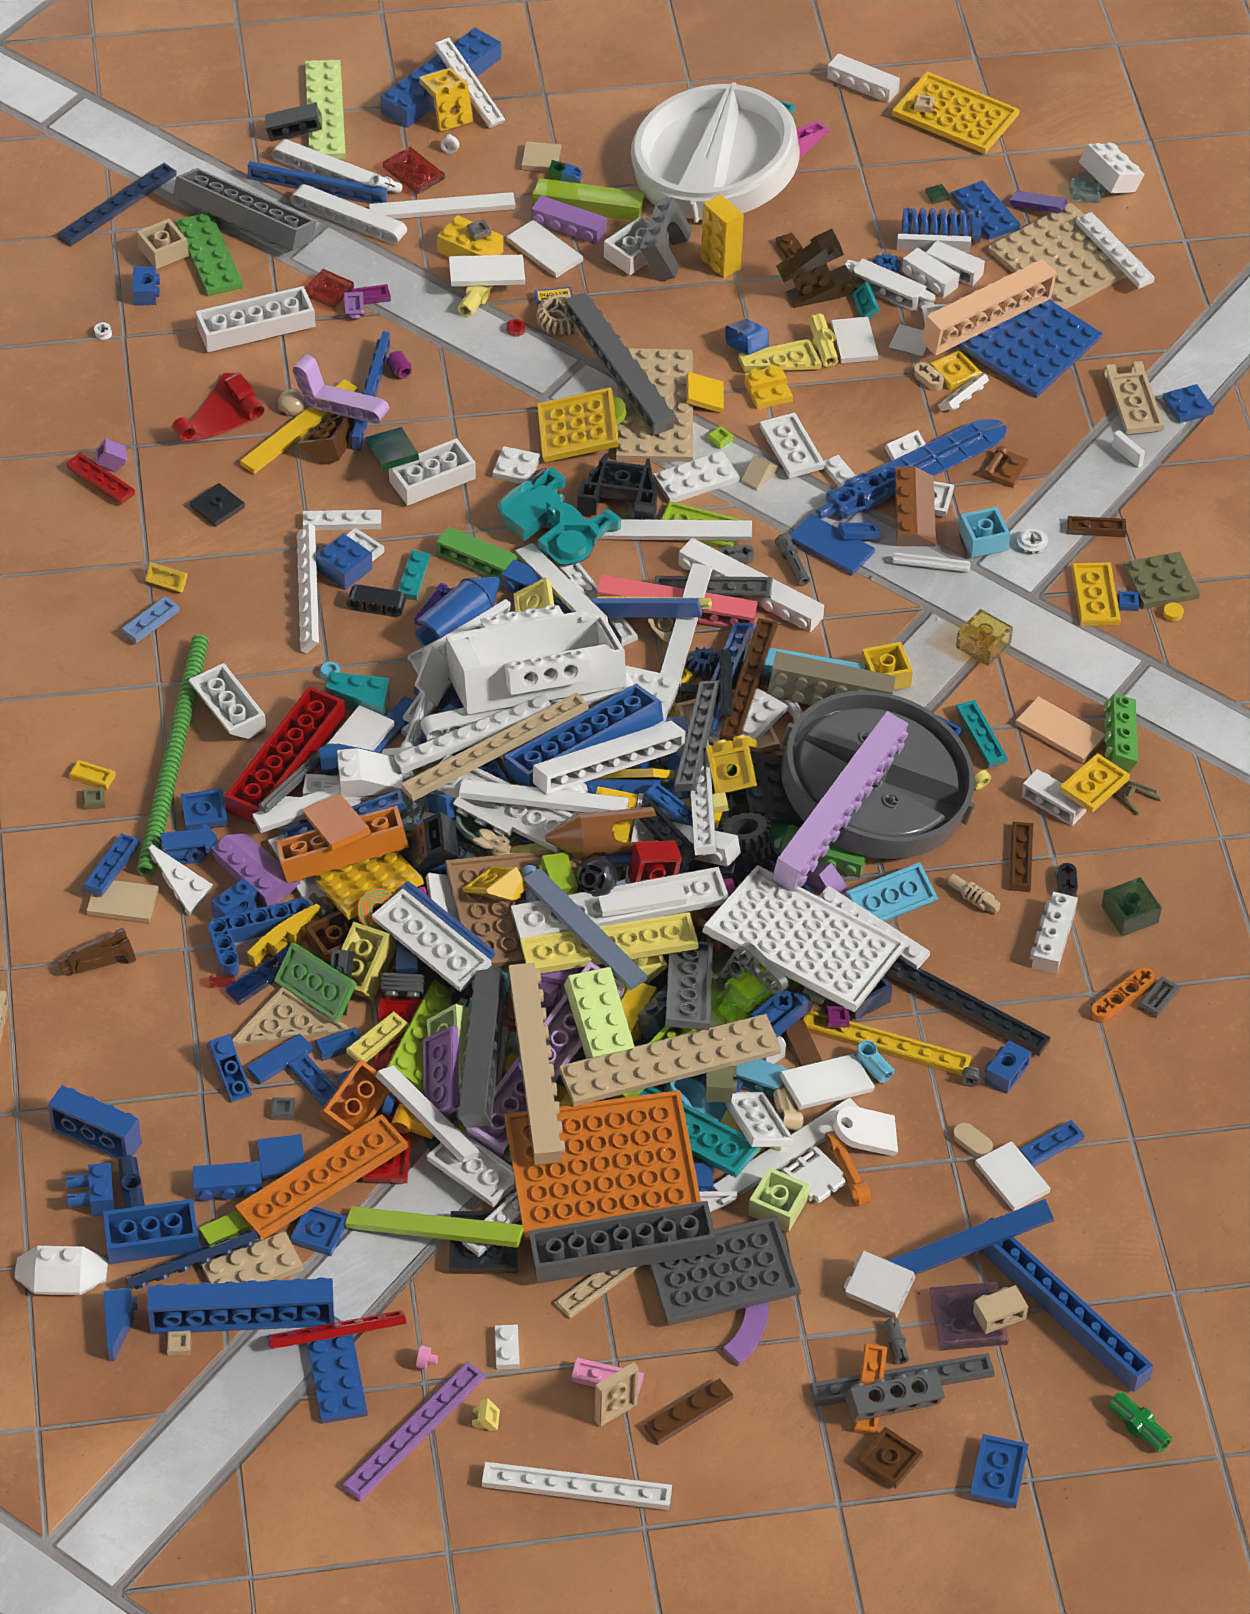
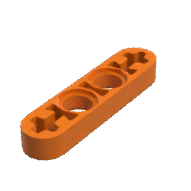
[1090,967,1155,1023]

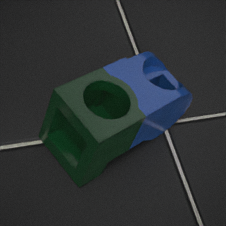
[547,160,583,183]

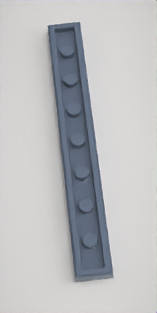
[523,868,647,990]

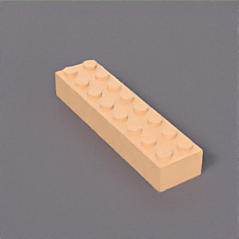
[922,259,1057,356]

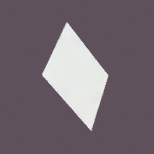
[889,324,927,356]

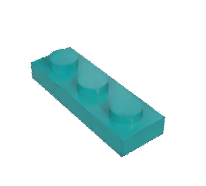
[398,550,430,601]

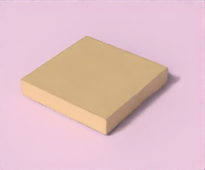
[522,142,562,172]

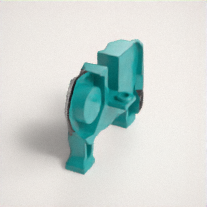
[497,467,621,565]

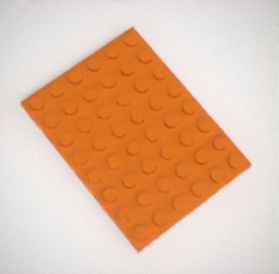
[504,1090,701,1240]

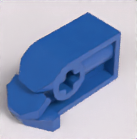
[161,824,217,865]
[752,991,813,1037]

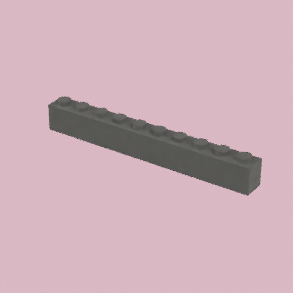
[565,292,676,436]

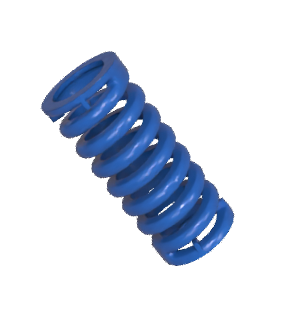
[902,207,982,243]

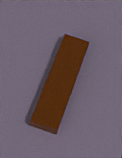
[1009,822,1033,892]

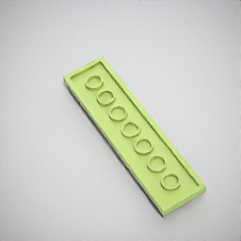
[305,60,346,159]

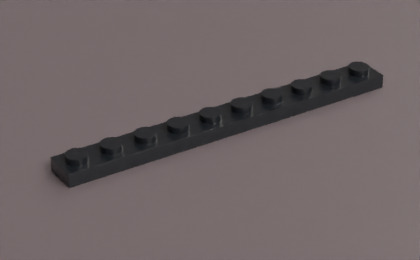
[884,958,1051,1056]

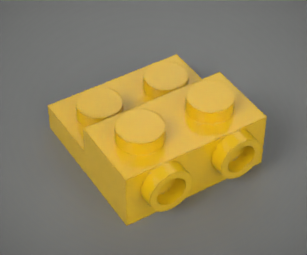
[744,365,793,409]

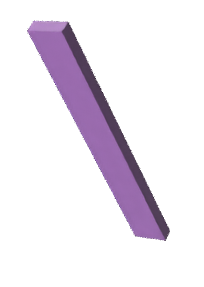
[342,1361,485,1502]

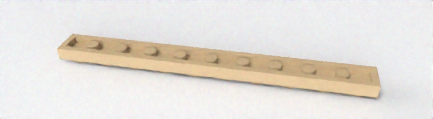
[401,692,589,801]

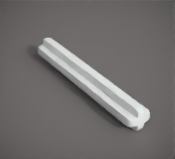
[893,553,970,572]

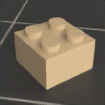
[137,219,188,269]

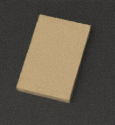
[87,880,159,923]
[595,1362,639,1427]

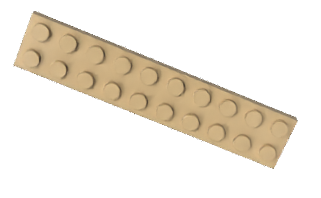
[559,1014,782,1107]

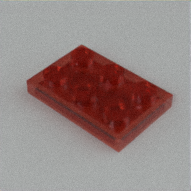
[383,147,445,195]

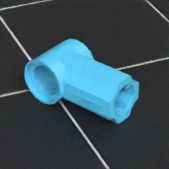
[856,1040,895,1084]

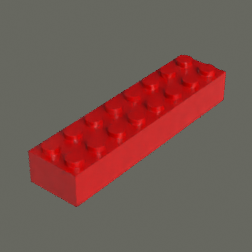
[224,686,345,825]

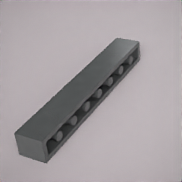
[457,968,507,1128]

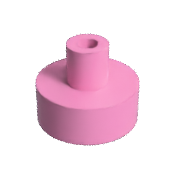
[416,1345,438,1370]

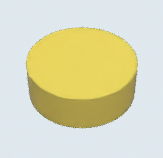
[974,770,991,790]

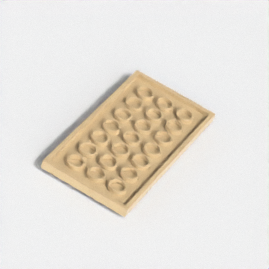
[616,349,693,462]

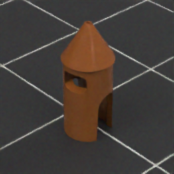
[545,807,658,859]

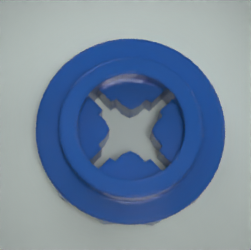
[872,253,901,273]

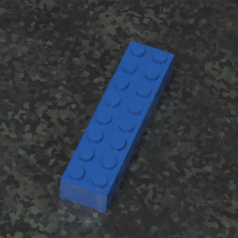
[381,27,501,128]
[504,683,664,788]
[148,1277,335,1334]

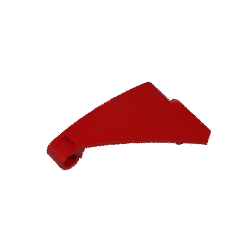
[171,372,265,441]

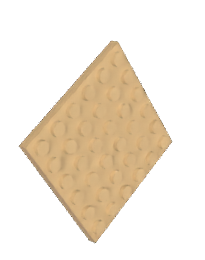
[988,203,1143,310]

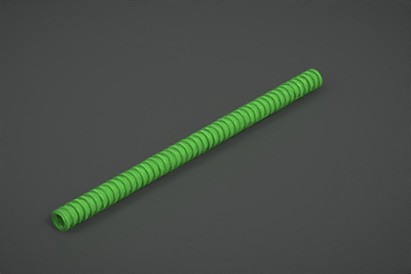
[137,634,209,876]

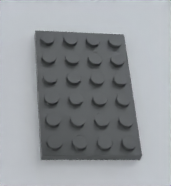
[650,1216,801,1326]

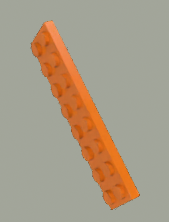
[235,1114,408,1240]

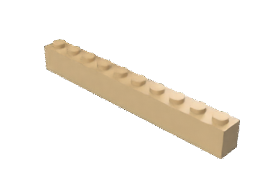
[509,963,565,1165]

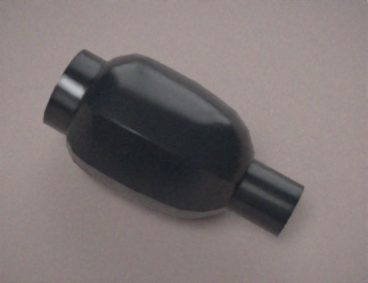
[309,893,338,919]

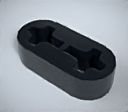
[1057,863,1078,897]

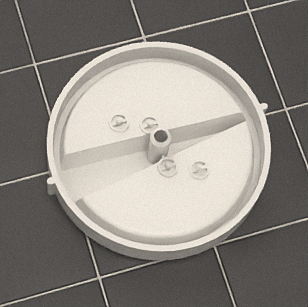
[631,82,800,223]

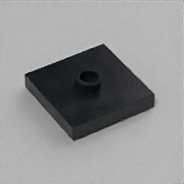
[190,483,245,527]

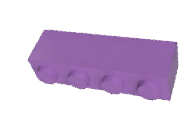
[531,196,607,244]

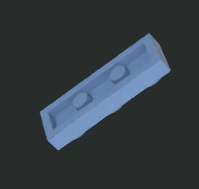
[122,596,180,644]

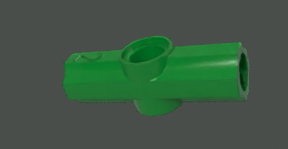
[1108,1392,1173,1453]

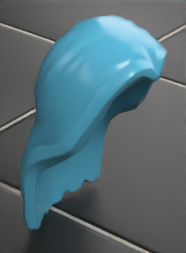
[664,1077,728,1122]

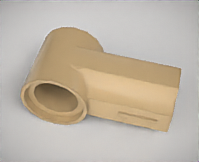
[773,1087,803,1131]

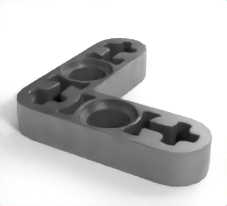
[717,942,788,994]

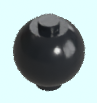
[575,856,618,897]

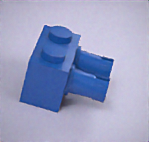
[66,1162,115,1217]

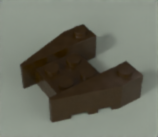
[776,229,857,308]

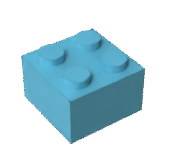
[959,507,1010,558]

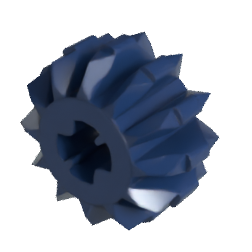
[687,646,719,680]

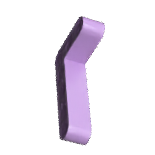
[292,354,390,424]

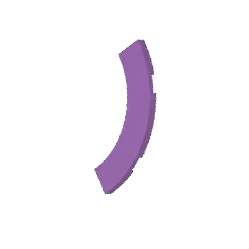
[723,1302,769,1366]

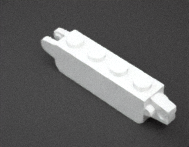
[844,259,935,311]

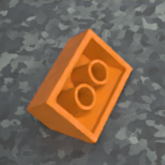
[318,1059,391,1134]

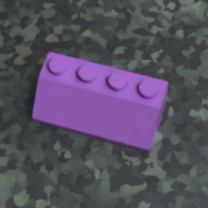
[211,833,301,907]

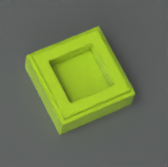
[707,426,734,449]

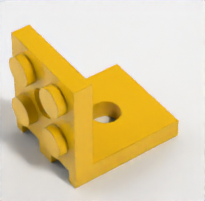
[419,68,473,131]
[706,735,759,794]

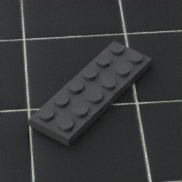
[665,941,713,1030]

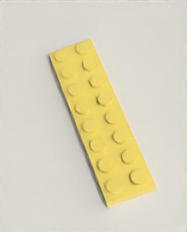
[520,912,698,974]

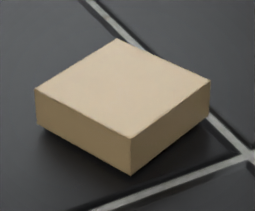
[914,94,935,113]
[167,1331,191,1356]

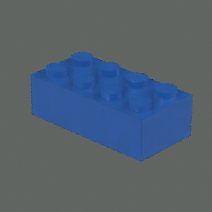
[48,1085,142,1159]
[103,1199,200,1264]

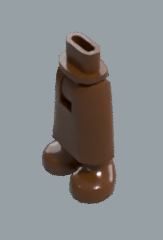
[58,927,136,975]

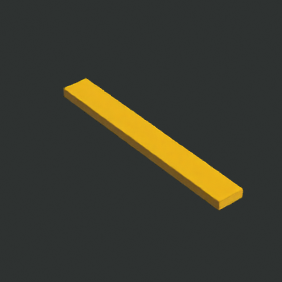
[240,379,359,474]
[803,1010,972,1076]

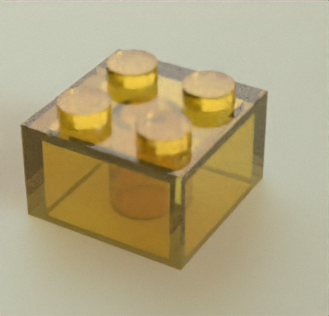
[956,609,1013,666]

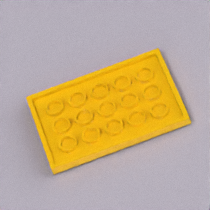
[892,71,1020,154]

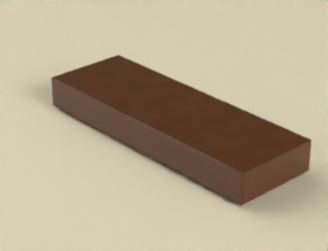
[1067,516,1126,537]

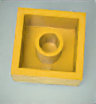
[861,642,913,690]

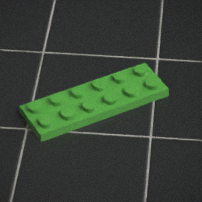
[176,212,243,296]

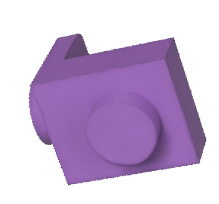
[344,292,364,319]

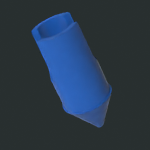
[414,577,500,647]

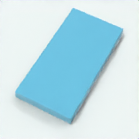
[845,862,938,922]

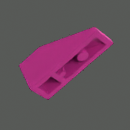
[796,120,829,159]

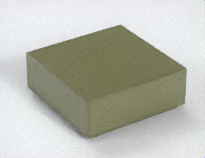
[83,787,105,810]

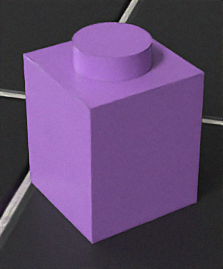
[96,438,127,471]

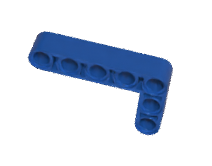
[209,899,310,979]

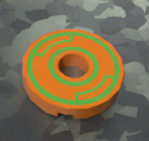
[356,888,394,931]

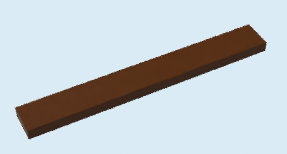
[719,618,778,741]

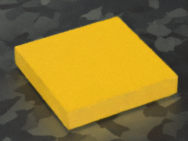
[929,350,981,391]
[686,372,724,413]

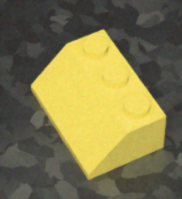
[341,922,397,1000]

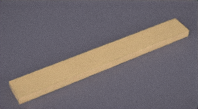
[555,1265,643,1319]

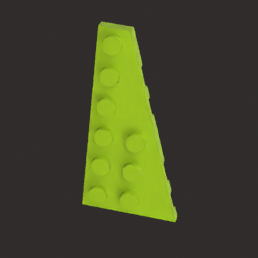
[386,979,451,1095]

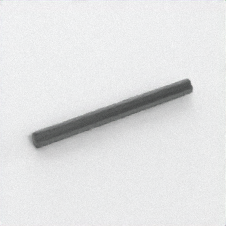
[259,747,321,813]

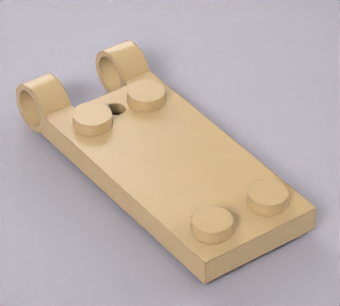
[1104,361,1164,435]

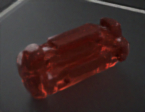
[209,973,235,988]

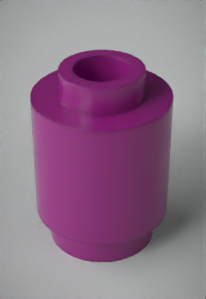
[387,351,412,378]

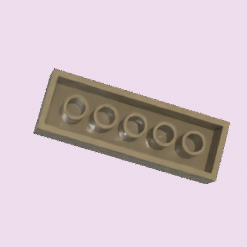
[767,651,895,705]

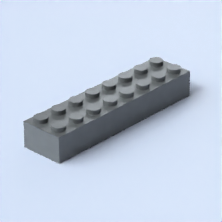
[173,168,316,251]
[529,1201,717,1283]

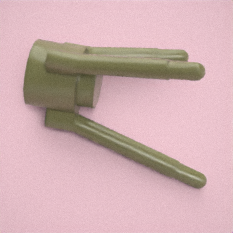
[1116,779,1162,815]

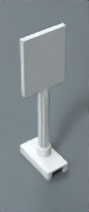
[382,645,449,757]

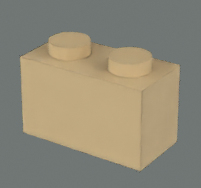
[973,1285,1028,1334]

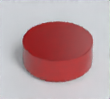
[507,319,525,337]

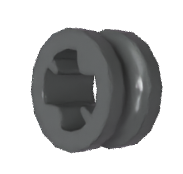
[961,1066,981,1087]

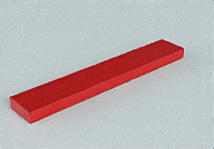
[267,1310,407,1349]

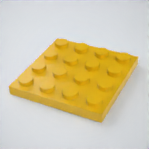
[537,387,619,463]
[314,852,424,920]

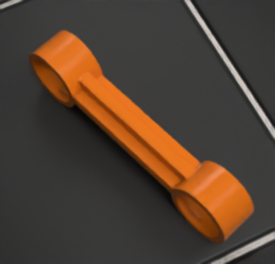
[825,1130,871,1206]

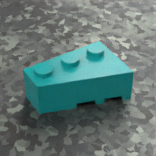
[326,672,390,716]

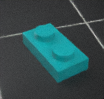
[852,282,880,319]

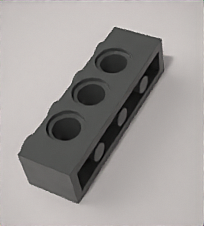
[845,1370,945,1422]

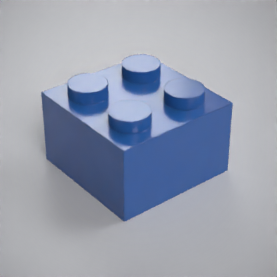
[316,533,373,590]

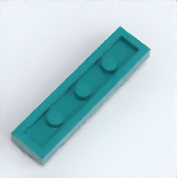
[956,700,1008,768]

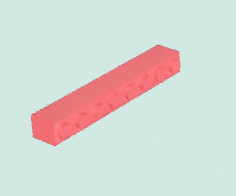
[597,575,758,628]

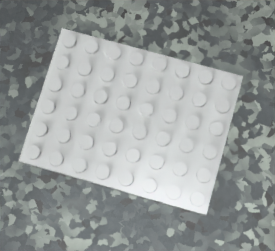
[702,865,907,1012]

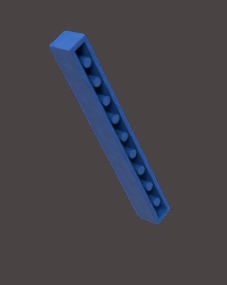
[980,1217,1153,1392]

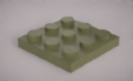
[1124,552,1200,609]

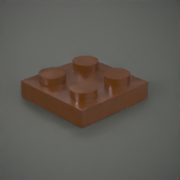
[858,1427,923,1489]

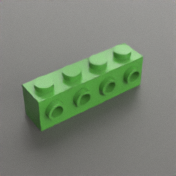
[1103,693,1138,773]

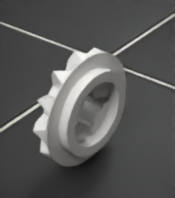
[1017,528,1048,554]

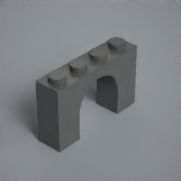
[640,197,692,281]

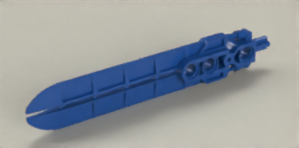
[816,419,1007,519]

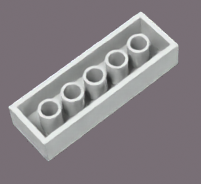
[196,286,315,352]

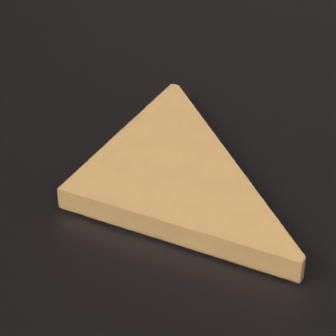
[232,987,348,1047]

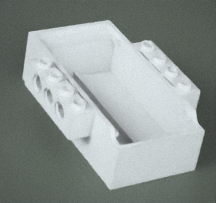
[446,605,627,714]

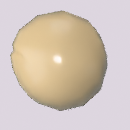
[277,389,307,416]

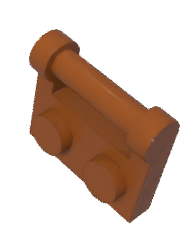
[982,446,1029,488]

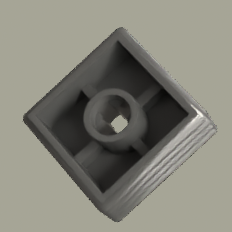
[380,973,426,999]

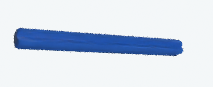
[401,881,495,960]

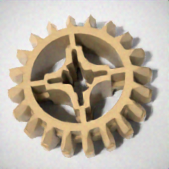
[536,293,577,336]

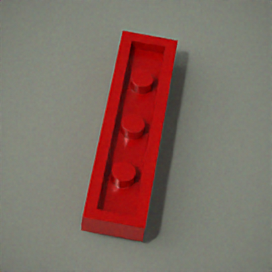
[66,452,135,505]

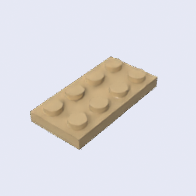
[202,1231,303,1283]

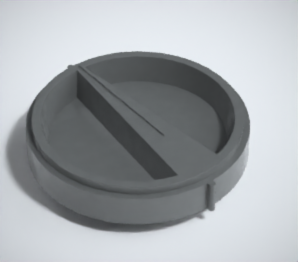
[781,691,975,859]

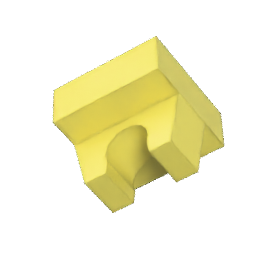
[472,1399,500,1432]

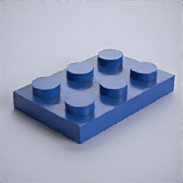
[970,1434,1029,1508]

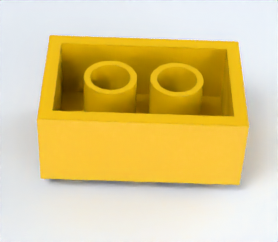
[437,215,503,257]

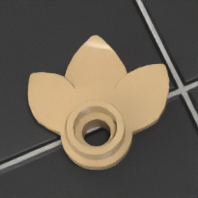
[472,829,511,855]

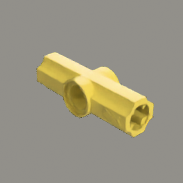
[458,285,494,317]
[808,313,838,367]

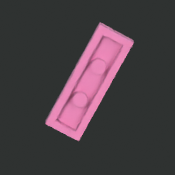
[571,1358,644,1396]

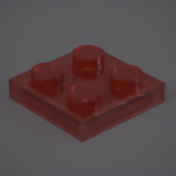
[305,269,354,309]

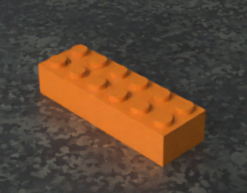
[276,806,409,883]

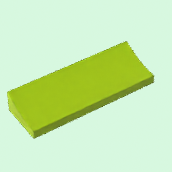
[532,178,645,221]

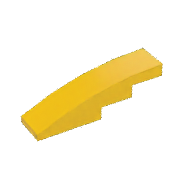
[247,904,320,968]

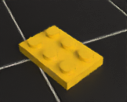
[1059,753,1130,813]

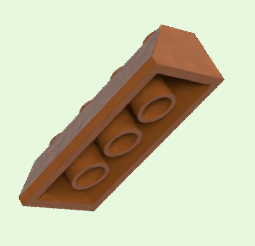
[894,467,936,546]

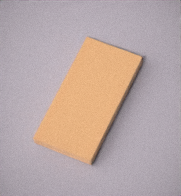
[1015,696,1105,763]

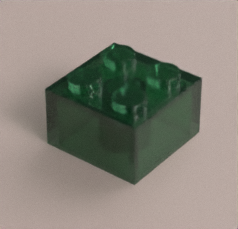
[1101,877,1162,936]

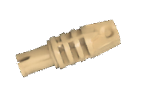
[948,874,1000,915]

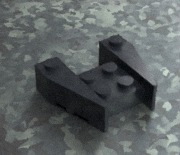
[577,453,658,520]

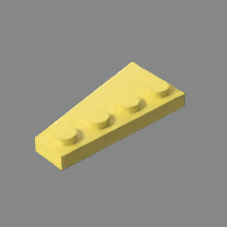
[738,339,822,372]

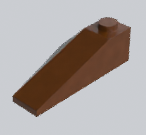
[298,413,354,463]

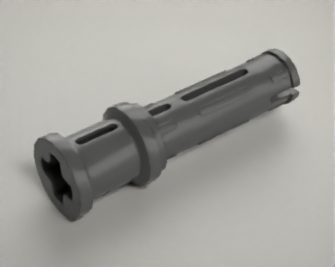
[775,533,810,586]

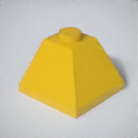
[462,866,527,901]

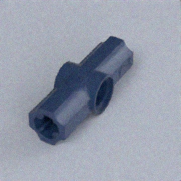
[118,1155,145,1208]

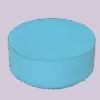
[320,662,340,681]

